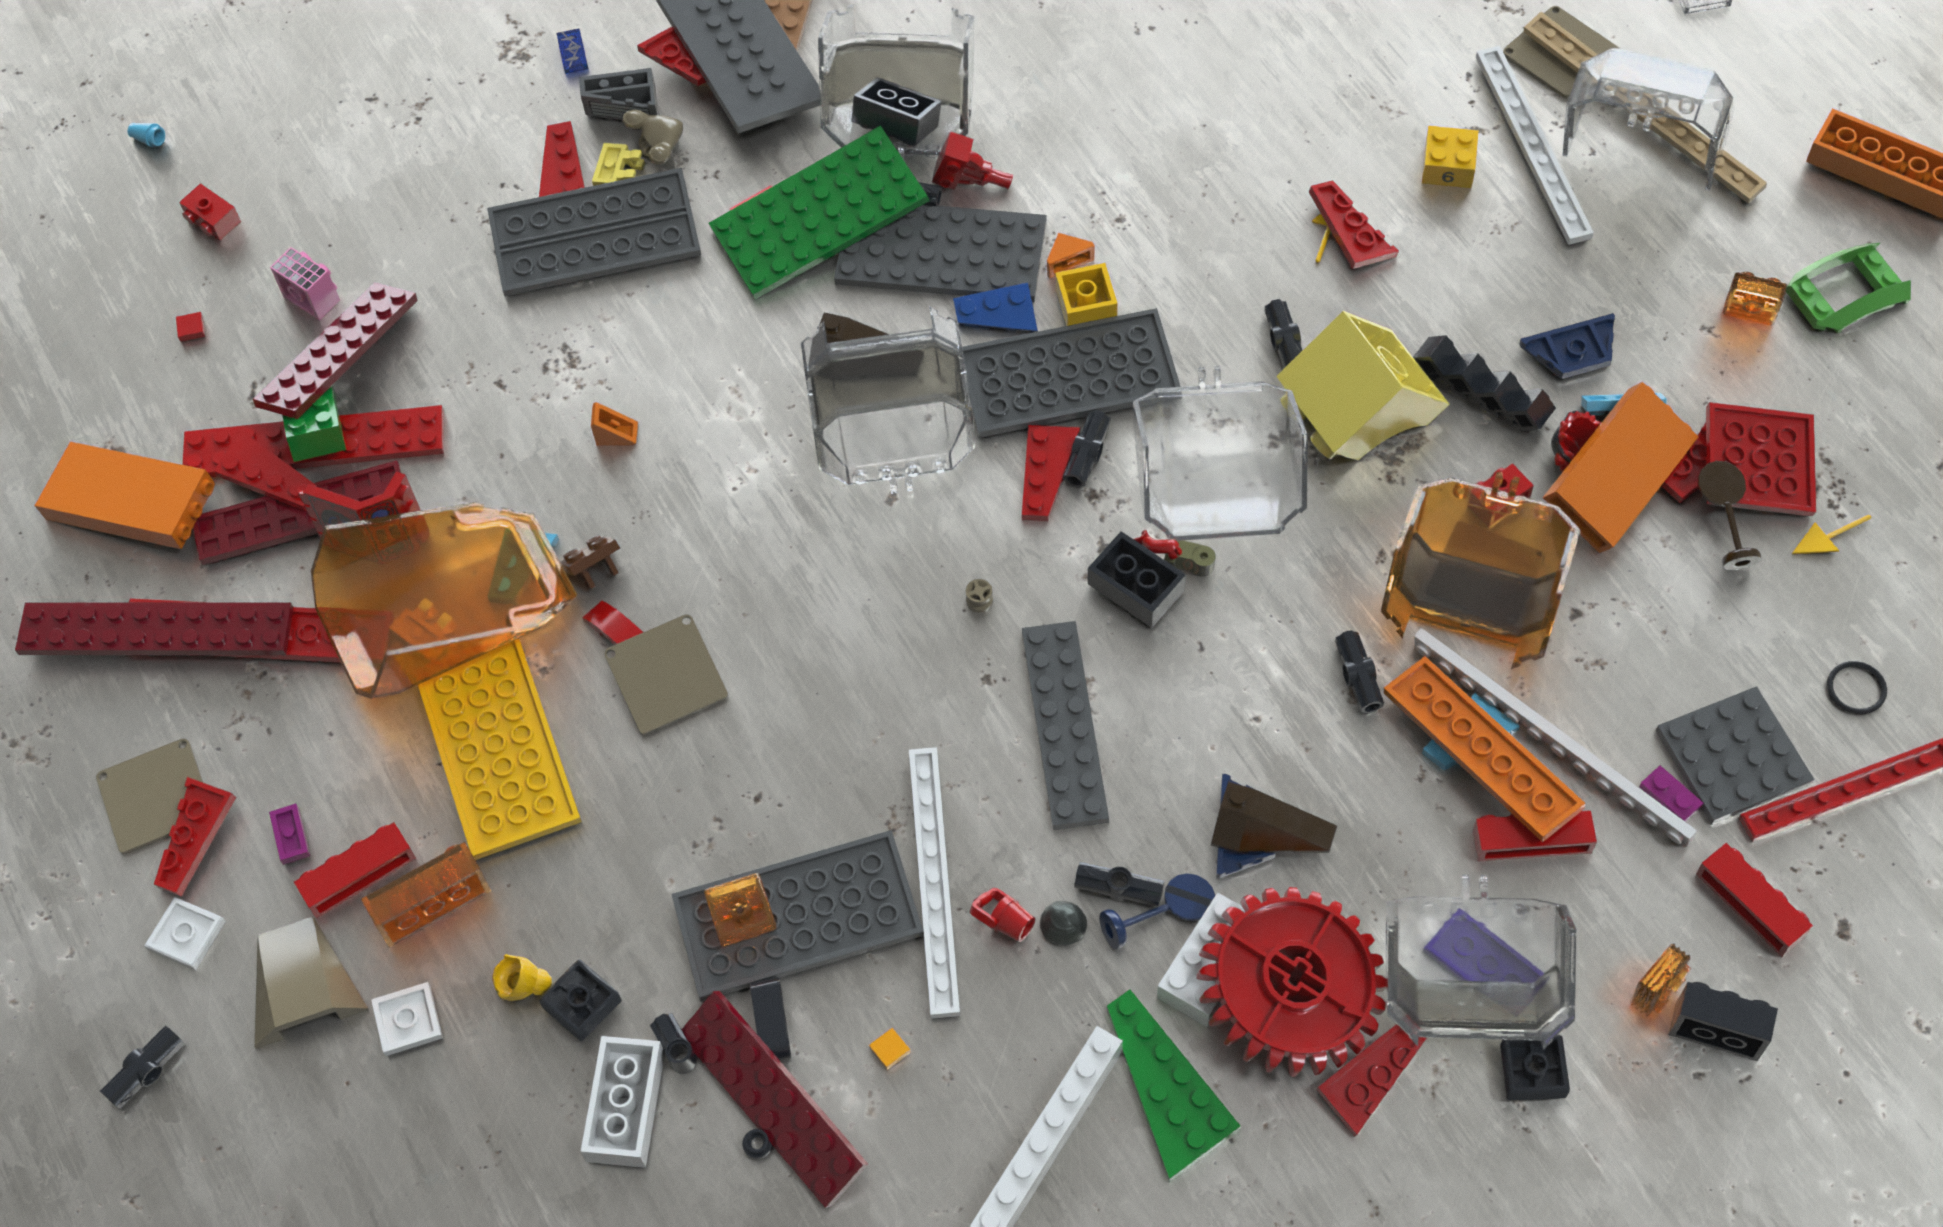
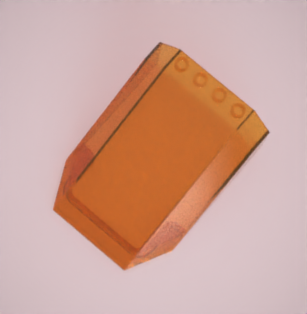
[311,501,578,699]

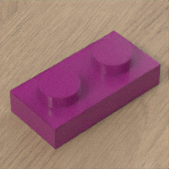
[1639,765,1703,822]
[269,803,311,865]

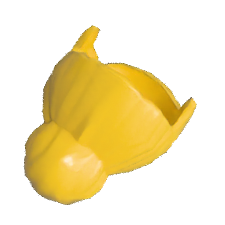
[492,954,552,1002]

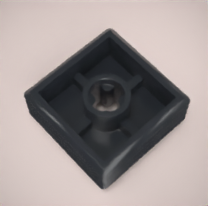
[539,959,622,1041]
[1500,1035,1570,1100]

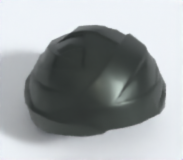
[1040,901,1087,946]

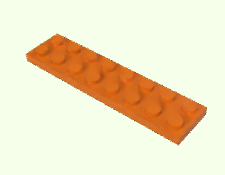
[1384,656,1585,842]

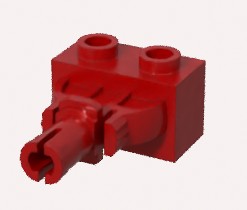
[932,131,1013,190]

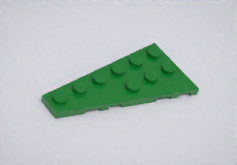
[1107,989,1241,1182]

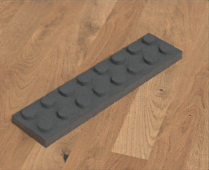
[1022,621,1109,830]

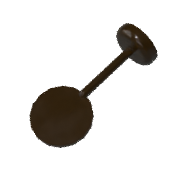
[1698,461,1762,570]

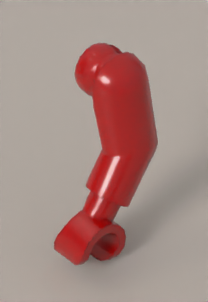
[1134,530,1182,559]

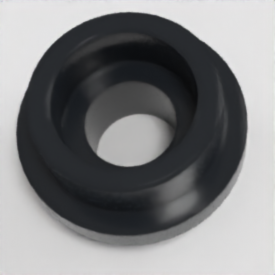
[742,1129,773,1159]

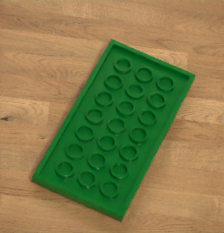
[708,126,929,300]

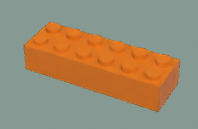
[1806,108,1943,218]

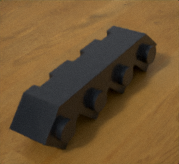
[1413,335,1556,431]

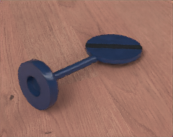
[1099,873,1216,950]

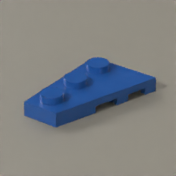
[953,283,1038,333]

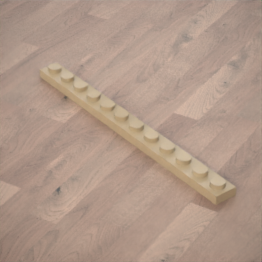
[1524,12,1767,204]

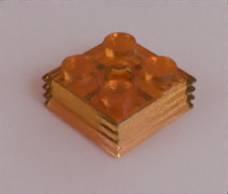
[1723,271,1787,326]
[704,873,777,947]
[1630,943,1692,1017]

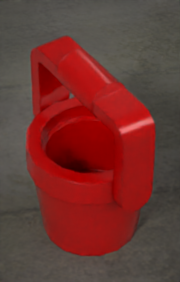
[969,888,1036,942]

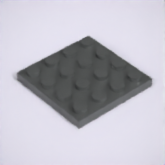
[1656,686,1815,825]

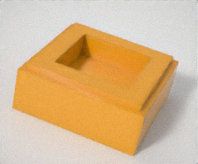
[869,1028,911,1071]

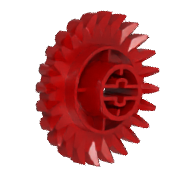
[1196,887,1388,1077]

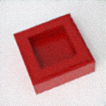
[176,312,205,342]

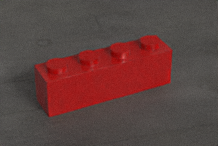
[1473,810,1597,862]
[294,822,416,919]
[1696,843,1813,957]

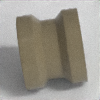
[965,579,993,613]

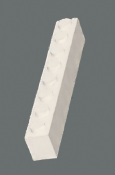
[970,1026,1123,1227]

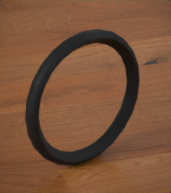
[1827,661,1888,714]

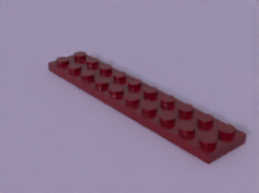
[15,602,294,655]

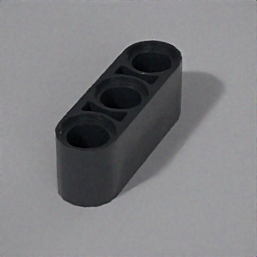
[750,977,791,1061]

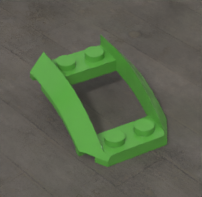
[1785,242,1911,333]

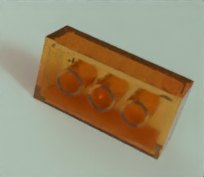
[361,842,491,948]

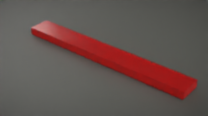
[1738,738,1943,842]

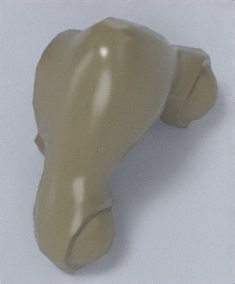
[622,109,683,166]

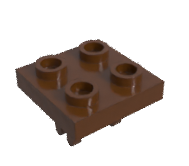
[559,535,621,589]

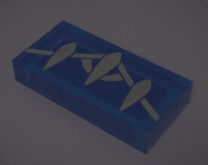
[556,28,588,74]

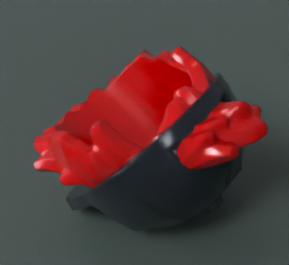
[1551,410,1601,472]

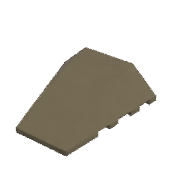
[254,917,369,1049]

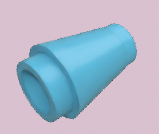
[127,123,166,148]

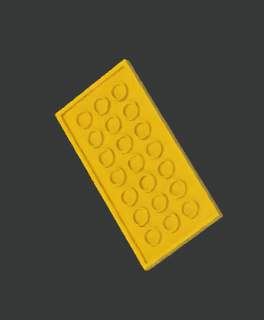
[413,633,582,861]

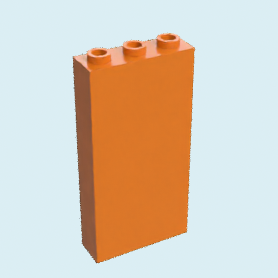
[1543,382,1699,553]
[34,441,215,549]

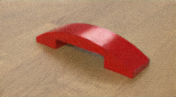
[582,600,643,645]

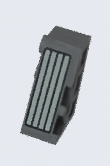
[579,68,658,120]

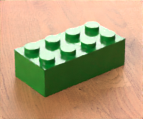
[275,376,346,462]

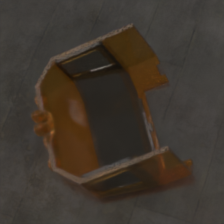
[1381,472,1581,669]

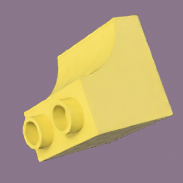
[1276,311,1450,461]

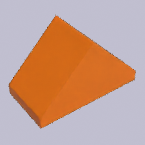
[1047,233,1095,279]
[591,402,638,446]

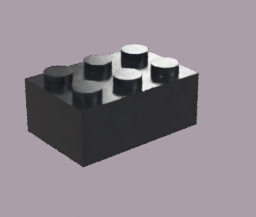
[851,77,942,146]
[1087,531,1186,628]
[1668,982,1778,1061]

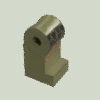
[1164,537,1216,577]

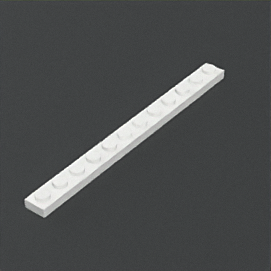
[1414,628,1697,846]

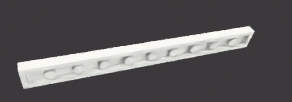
[1476,46,1594,245]
[909,747,960,1019]

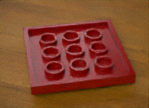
[1706,402,1816,516]

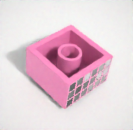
[270,247,340,320]

